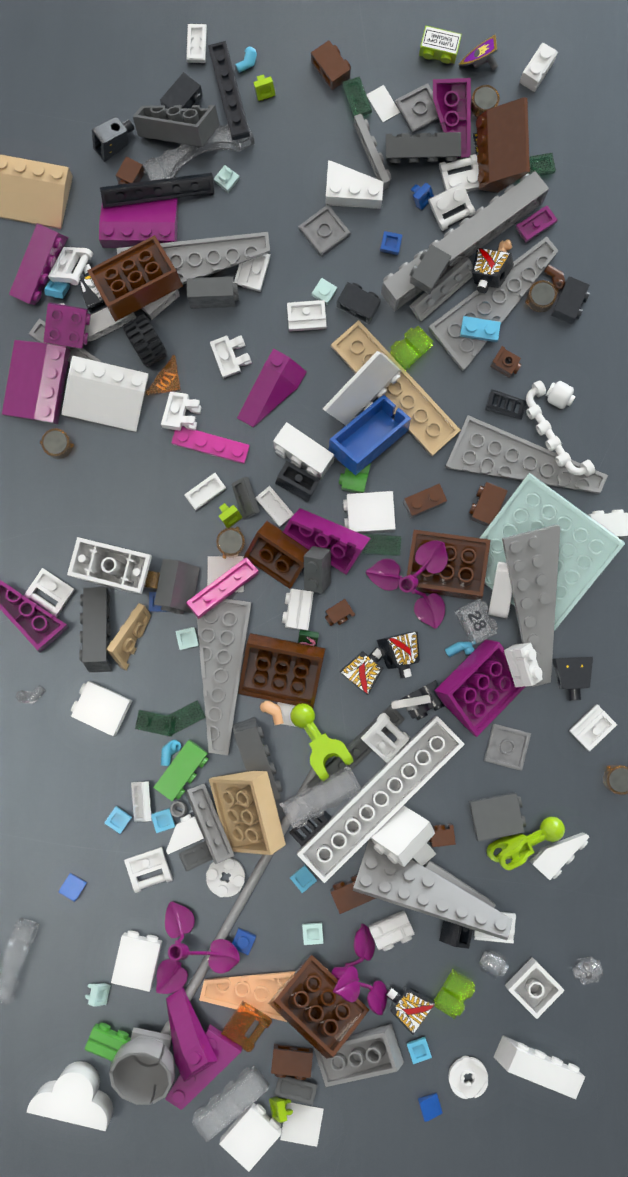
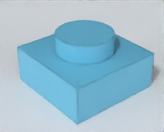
[44,280,70,299]
[105,806,132,834]
[151,808,176,833]
[290,865,317,893]
[406,1037,432,1064]

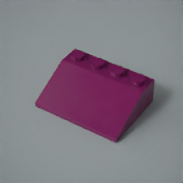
[99,198,178,248]
[2,340,71,425]
[434,639,526,737]

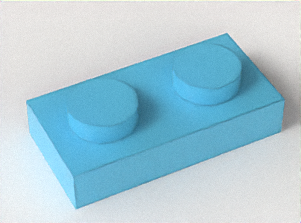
[460,316,501,342]

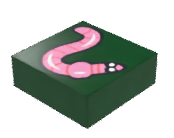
[298,629,319,647]

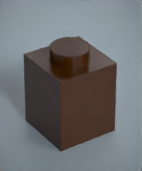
[115,156,145,185]

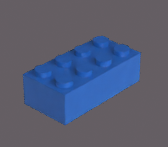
[328,395,411,476]

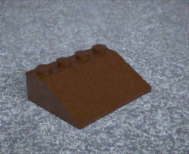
[476,97,530,193]
[87,235,183,322]
[407,530,491,601]
[238,633,325,708]
[268,955,369,1059]

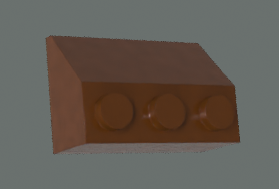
[243,521,309,589]

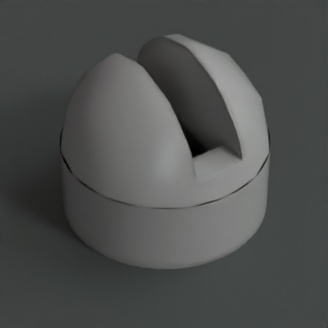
[170,801,187,817]

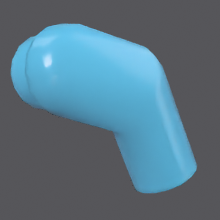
[235,47,257,73]
[445,642,475,657]
[161,740,181,766]

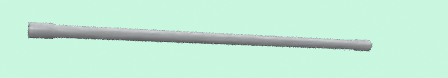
[160,759,329,1035]

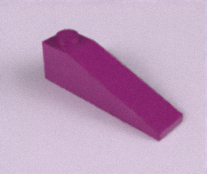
[433,78,471,158]
[237,349,307,428]
[166,988,218,1082]

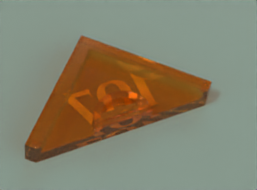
[145,355,181,396]

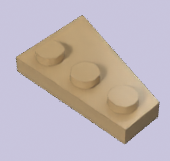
[106,603,151,671]

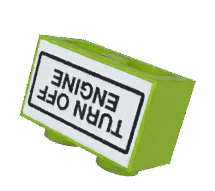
[419,26,462,64]

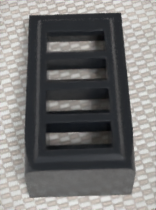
[485,389,526,420]
[289,804,331,846]

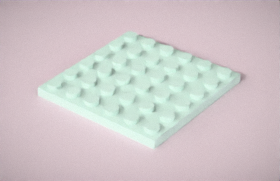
[480,473,625,631]

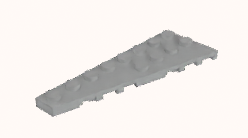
[117,232,270,284]
[428,237,558,371]
[445,415,608,494]
[502,525,560,687]
[195,594,252,755]
[353,838,513,940]

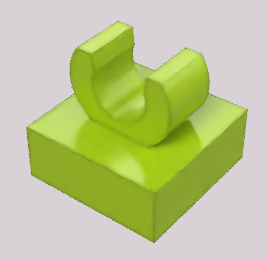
[253,74,276,101]
[219,503,243,529]
[269,1097,293,1123]

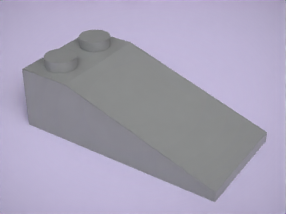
[314,1024,404,1087]

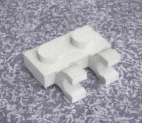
[210,336,252,378]
[161,392,202,431]

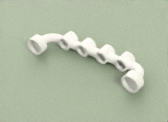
[526,380,595,477]

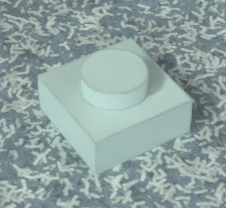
[312,278,337,305]
[175,627,199,650]
[302,922,323,945]

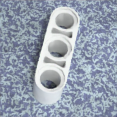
[85,307,136,341]
[488,561,513,619]

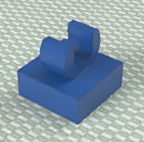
[411,183,434,210]

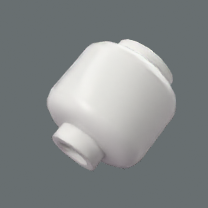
[546,381,576,409]

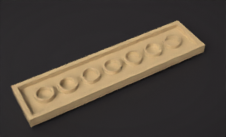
[331,320,461,457]

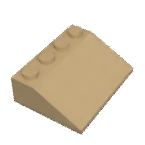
[0,155,73,229]
[209,771,286,855]

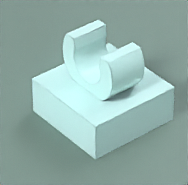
[213,165,240,193]
[85,983,111,1007]

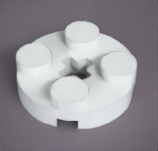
[206,858,245,897]
[448,1056,488,1099]

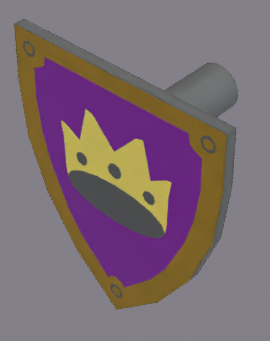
[458,34,498,70]

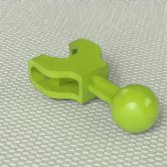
[290,703,354,782]
[487,817,565,870]

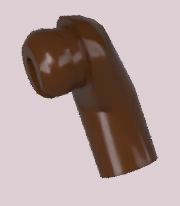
[544,264,565,290]

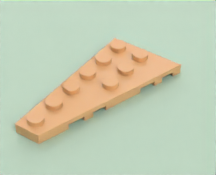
[199,968,328,1022]

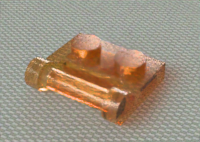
[221,1001,272,1052]

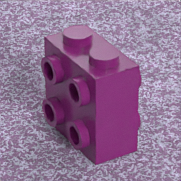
[43,303,91,349]

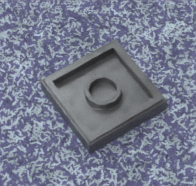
[395,83,439,134]
[298,204,351,257]
[484,724,531,771]

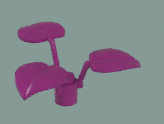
[366,540,448,629]
[156,902,240,994]
[332,924,387,1015]

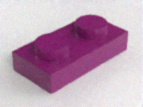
[515,205,558,243]

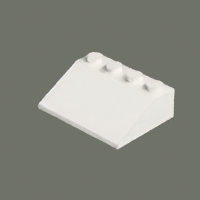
[323,351,402,425]
[61,356,148,432]

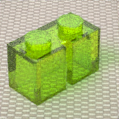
[390,326,434,370]
[434,968,475,1019]

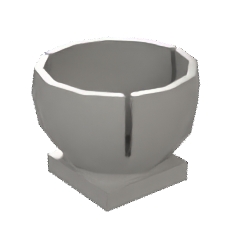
[109,1027,175,1105]

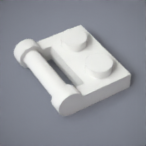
[439,154,479,192]
[428,183,476,231]
[48,247,93,285]
[24,568,75,618]
[361,713,409,763]
[124,847,173,893]

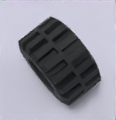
[123,314,167,367]

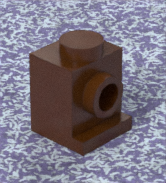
[490,346,522,378]
[325,599,355,626]
[427,823,456,847]

